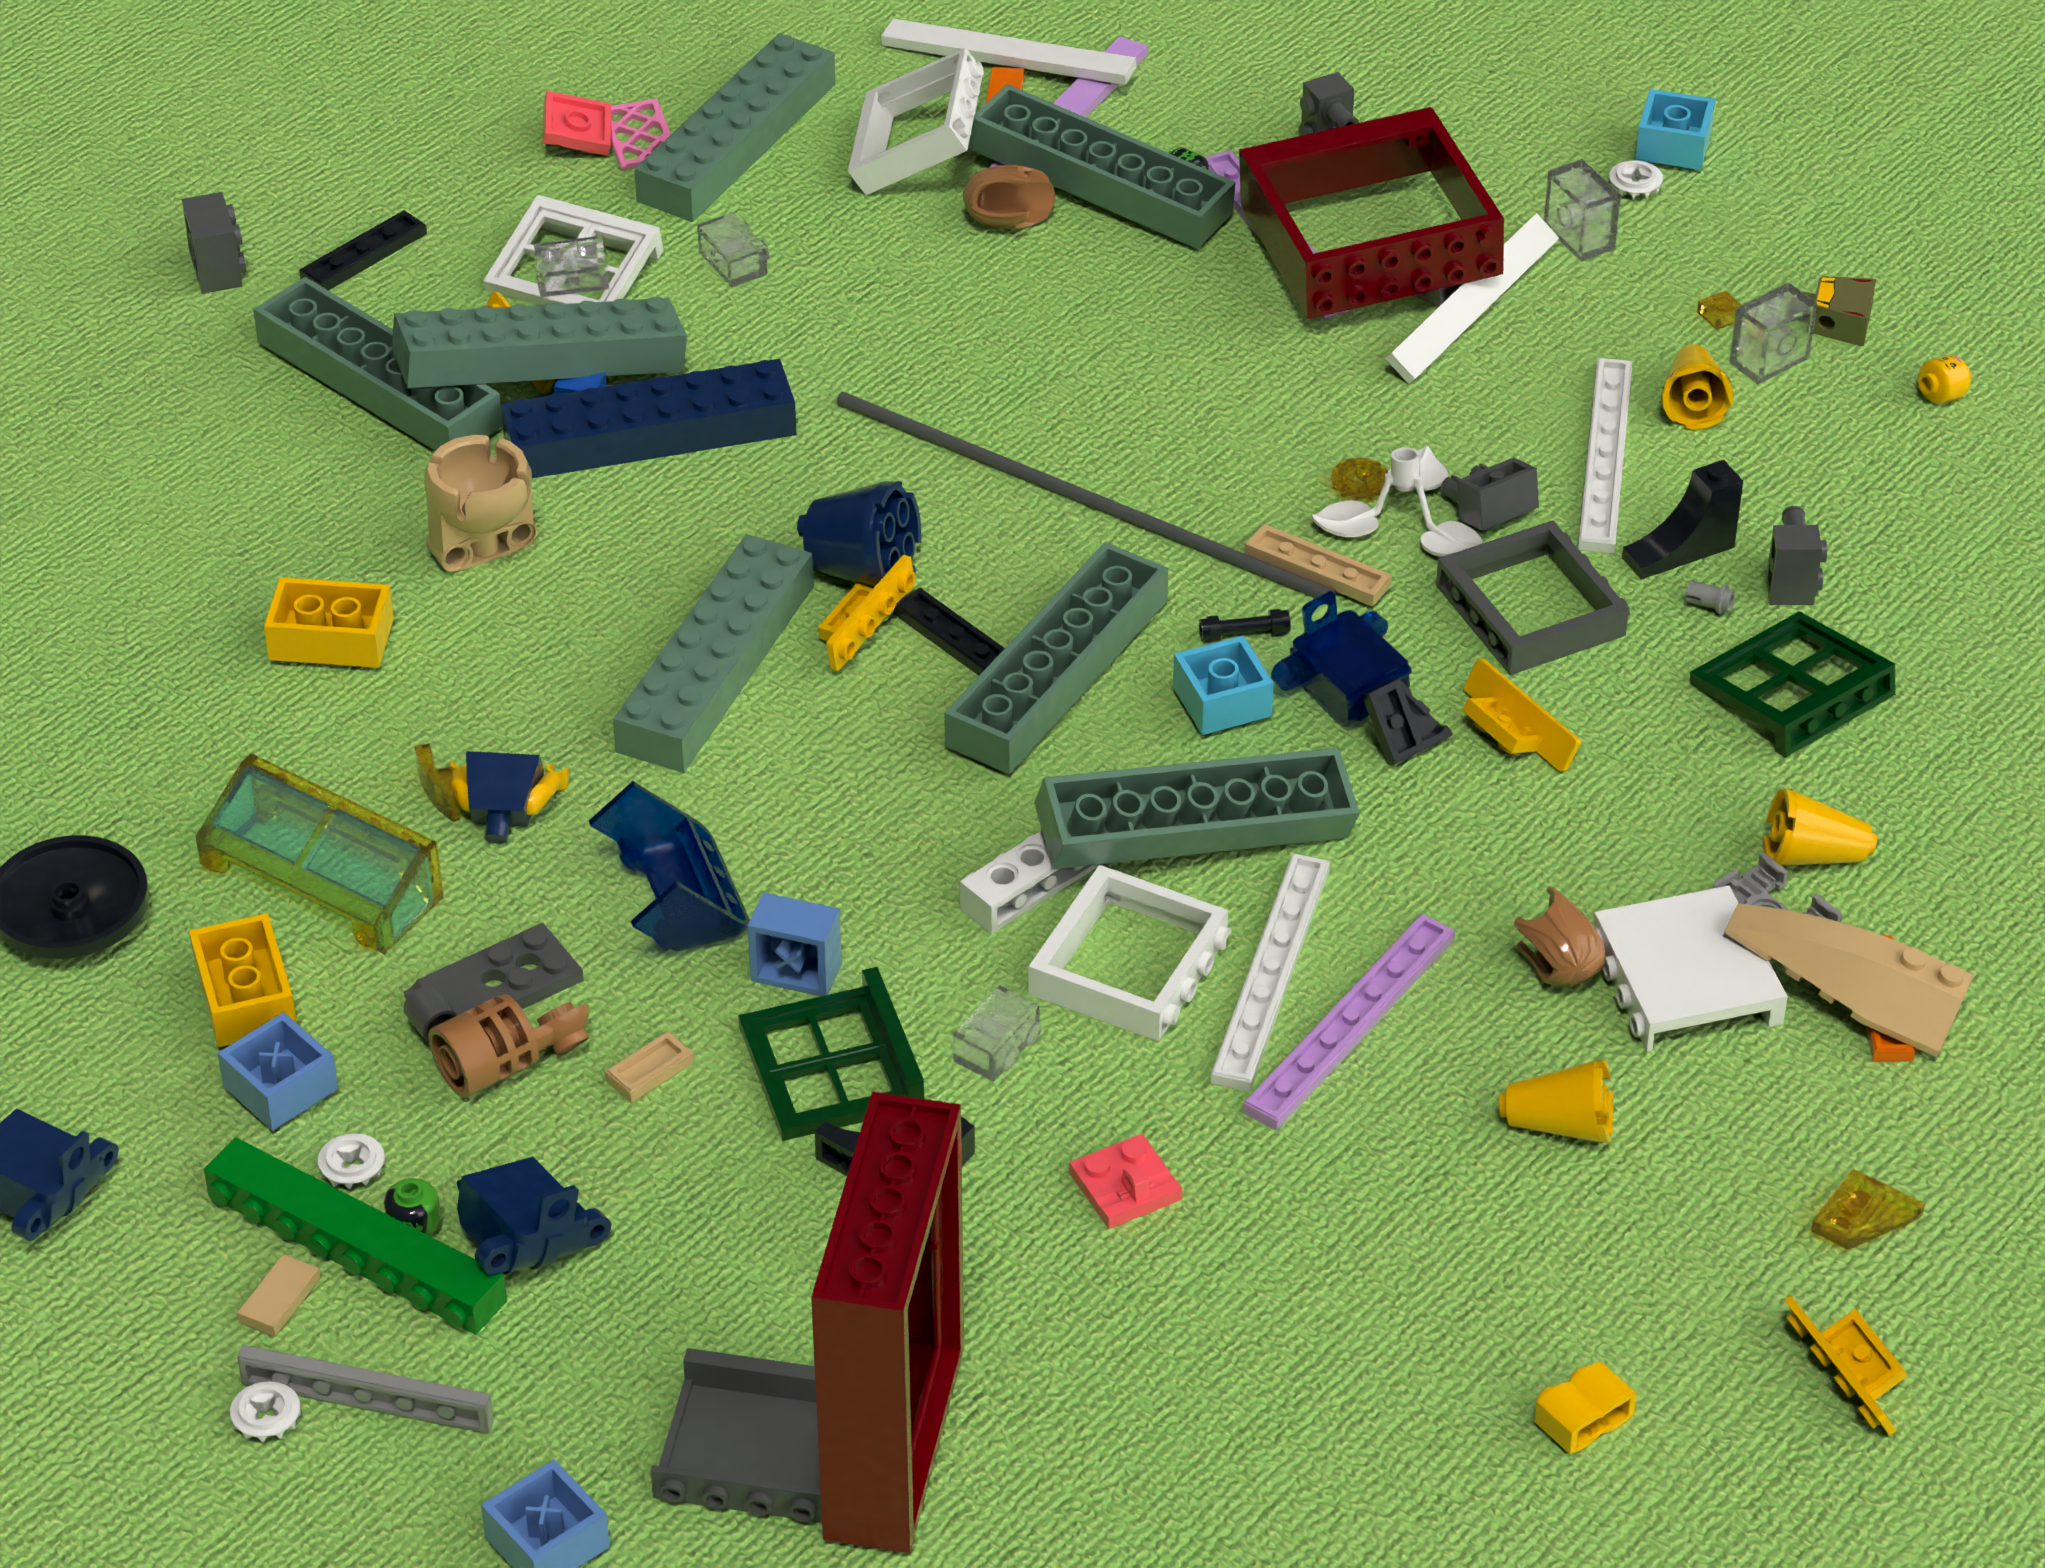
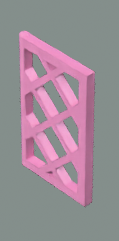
[611,98,671,170]

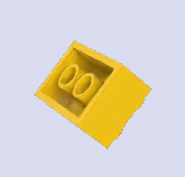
[264,577,394,668]
[189,913,297,1047]

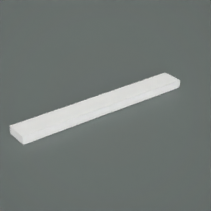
[881,18,1137,85]
[1385,213,1559,384]
[1578,358,1633,553]
[1211,853,1330,1092]

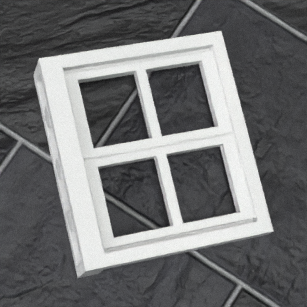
[483,195,664,305]

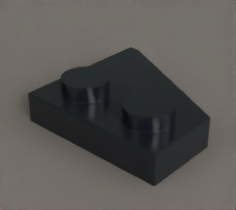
[1361,679,1453,764]

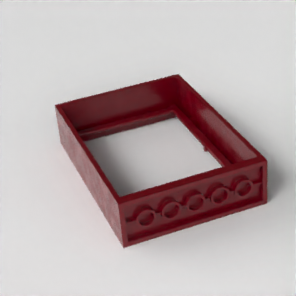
[811,1092,964,1553]

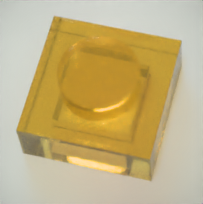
[1697,290,1746,330]

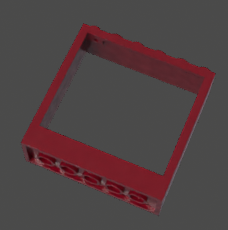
[1239,107,1504,319]

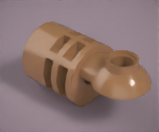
[428,994,589,1098]

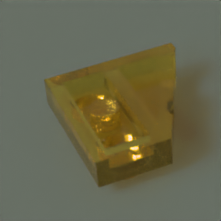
[1811,1169,1925,1250]

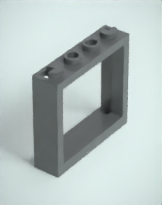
[1436,520,1630,675]

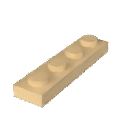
[1245,524,1392,606]

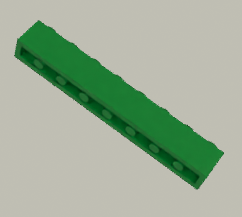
[204,1137,507,1335]

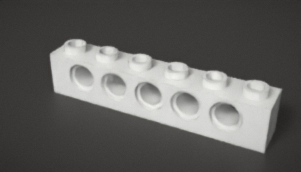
[960,830,1102,934]

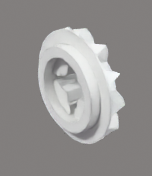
[1609,160,1663,199]
[318,1133,386,1190]
[230,1381,301,1443]

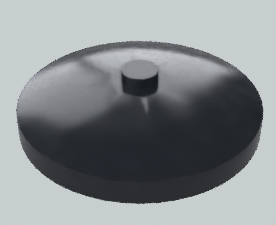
[0,835,149,959]

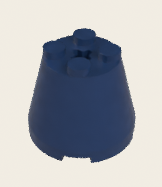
[797,481,921,588]

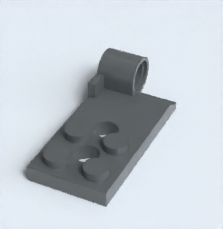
[403,922,584,1042]

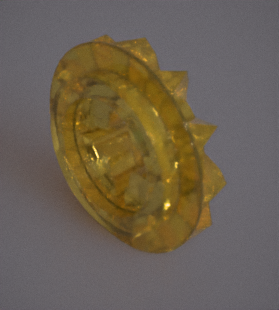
[1331,458,1388,501]

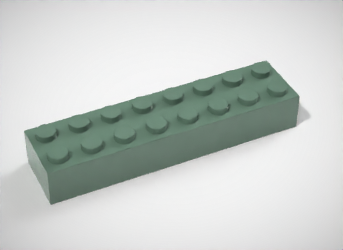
[634,33,836,222]
[969,84,1236,249]
[253,277,503,451]
[392,297,687,388]
[613,534,814,773]
[944,542,1168,774]
[1034,748,1360,869]

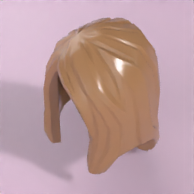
[963,165,1055,229]
[1514,886,1605,987]

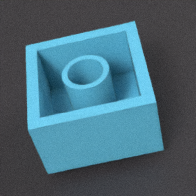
[1635,89,1716,170]
[1173,635,1274,735]

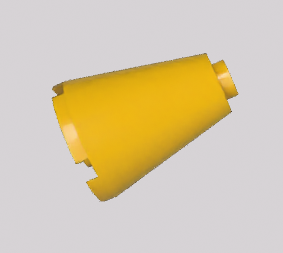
[1662,344,1733,430]
[1763,788,1877,866]
[1499,1060,1614,1143]

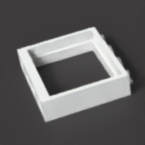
[848,47,984,195]
[1028,865,1231,1041]

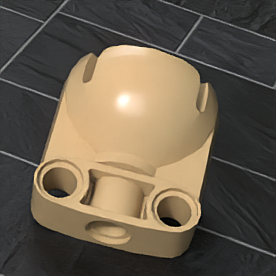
[424,435,538,572]

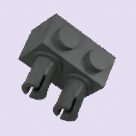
[1299,72,1359,136]
[1441,457,1539,531]
[1766,506,1827,605]

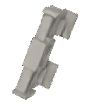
[1713,852,1843,922]

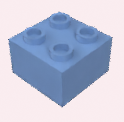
[748,892,842,996]
[217,1012,338,1131]
[481,1459,610,1568]

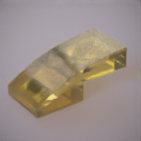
[414,743,460,822]

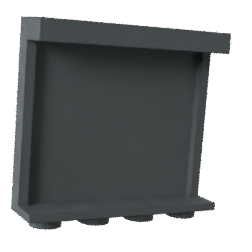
[651,1348,822,1523]

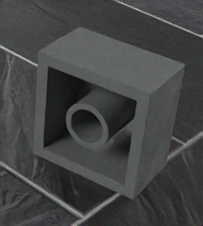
[181,192,246,294]

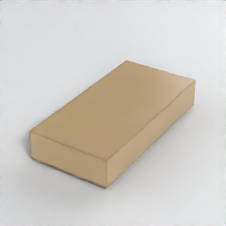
[605,1031,694,1103]
[237,1254,321,1337]

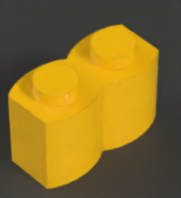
[1534,1362,1637,1454]

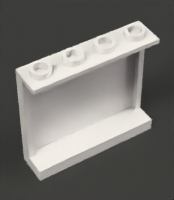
[1593,886,1788,1052]

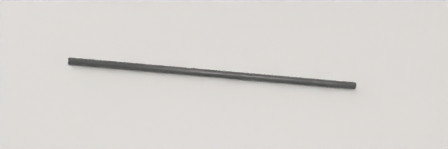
[837,391,1336,604]

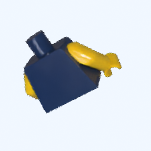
[450,751,569,844]

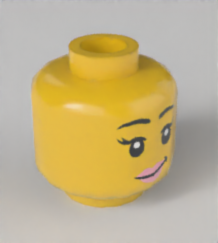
[1918,355,1971,404]

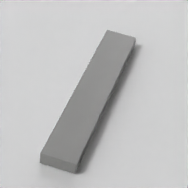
[237,1345,494,1433]

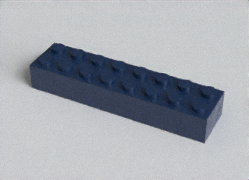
[501,359,797,478]

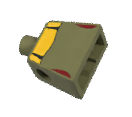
[1792,276,1876,346]

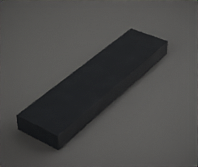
[299,210,427,290]
[893,588,1005,676]

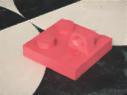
[542,91,611,156]
[1069,1133,1182,1229]

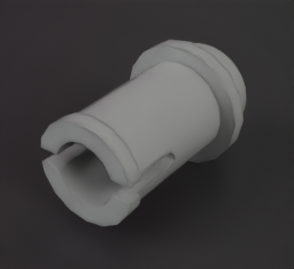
[1685,580,1735,614]

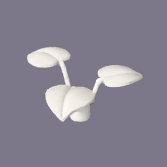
[1312,446,1482,557]

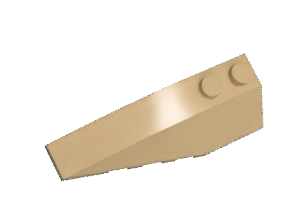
[1724,903,1974,1057]

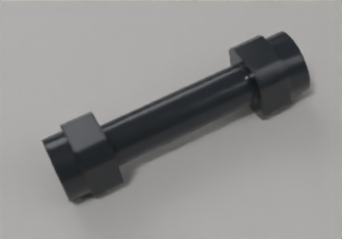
[1199,609,1291,642]

